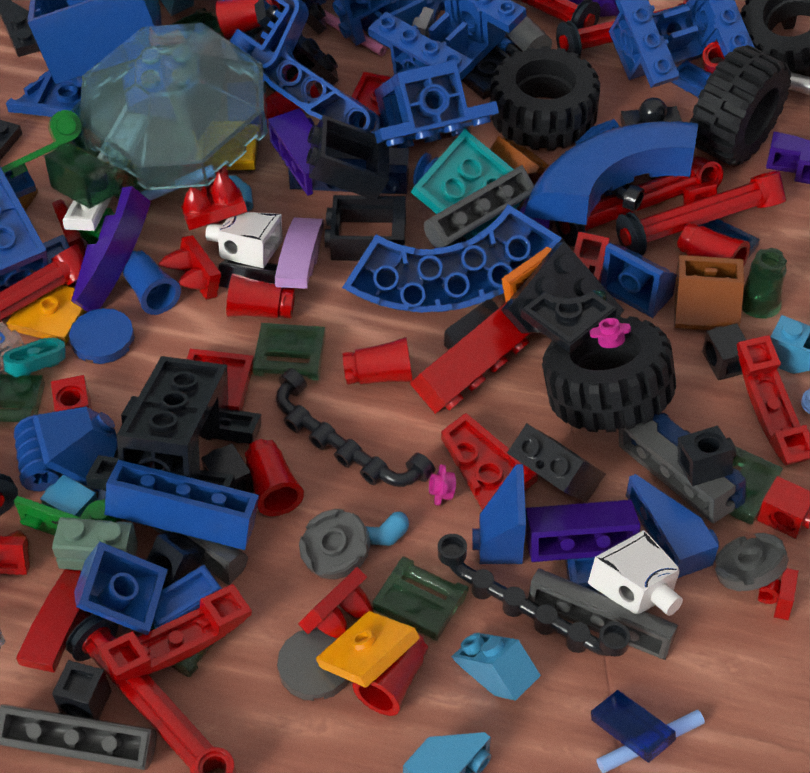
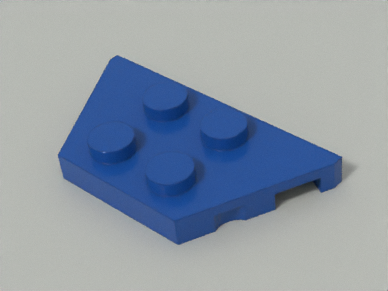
[6,70,113,124]

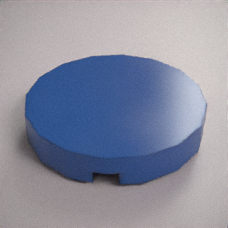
[69,308,135,364]

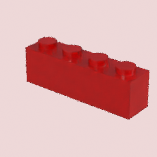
[410,301,530,414]

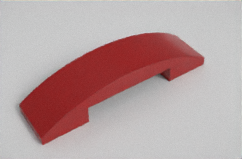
[737,335,810,466]
[98,584,252,681]

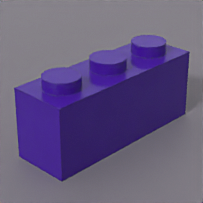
[525,500,640,562]

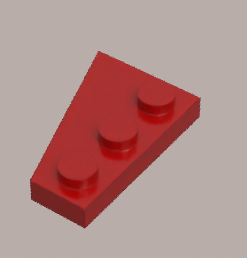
[441,413,538,511]

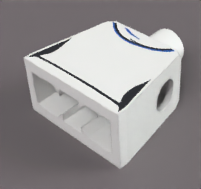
[206,212,282,268]
[588,530,683,616]

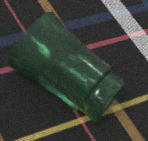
[742,248,787,319]

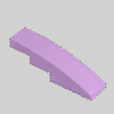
[275,217,324,289]

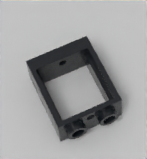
[306,115,389,200]
[324,195,406,261]
[507,423,606,503]

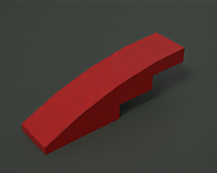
[16,569,92,673]

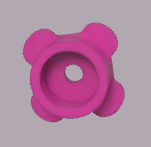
[590,318,631,348]
[429,464,456,506]

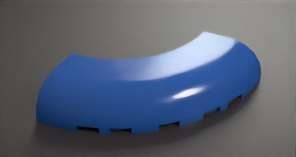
[524,121,698,225]
[342,204,562,313]

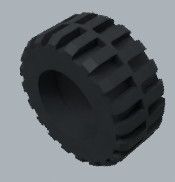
[740,0,810,77]
[690,45,791,165]
[490,46,600,151]
[542,315,676,433]

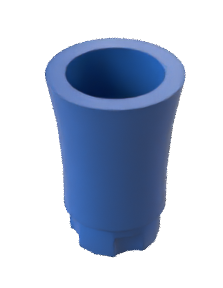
[122,250,181,315]

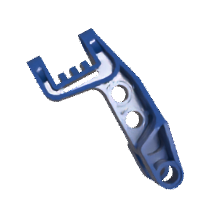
[230,0,383,134]

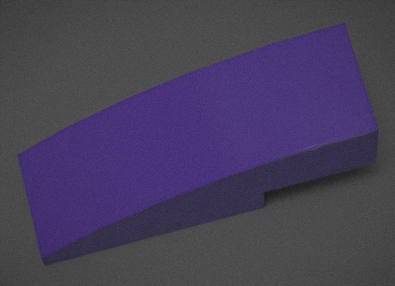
[766,131,810,184]

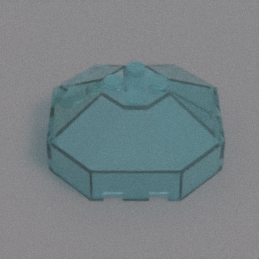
[80,23,268,190]

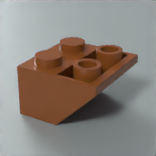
[674,255,744,330]

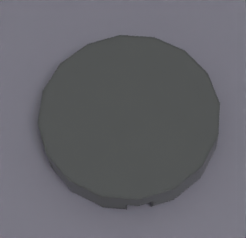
[299,509,371,580]
[715,533,789,591]
[277,628,349,701]

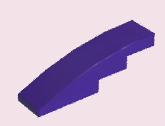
[71,186,151,312]

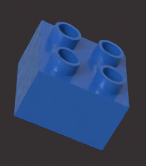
[28,0,163,87]

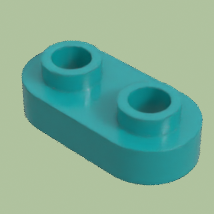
[3,338,66,378]

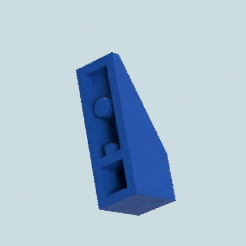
[626,474,719,578]

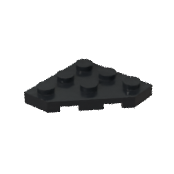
[501,241,624,334]

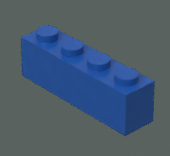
[104,460,259,550]

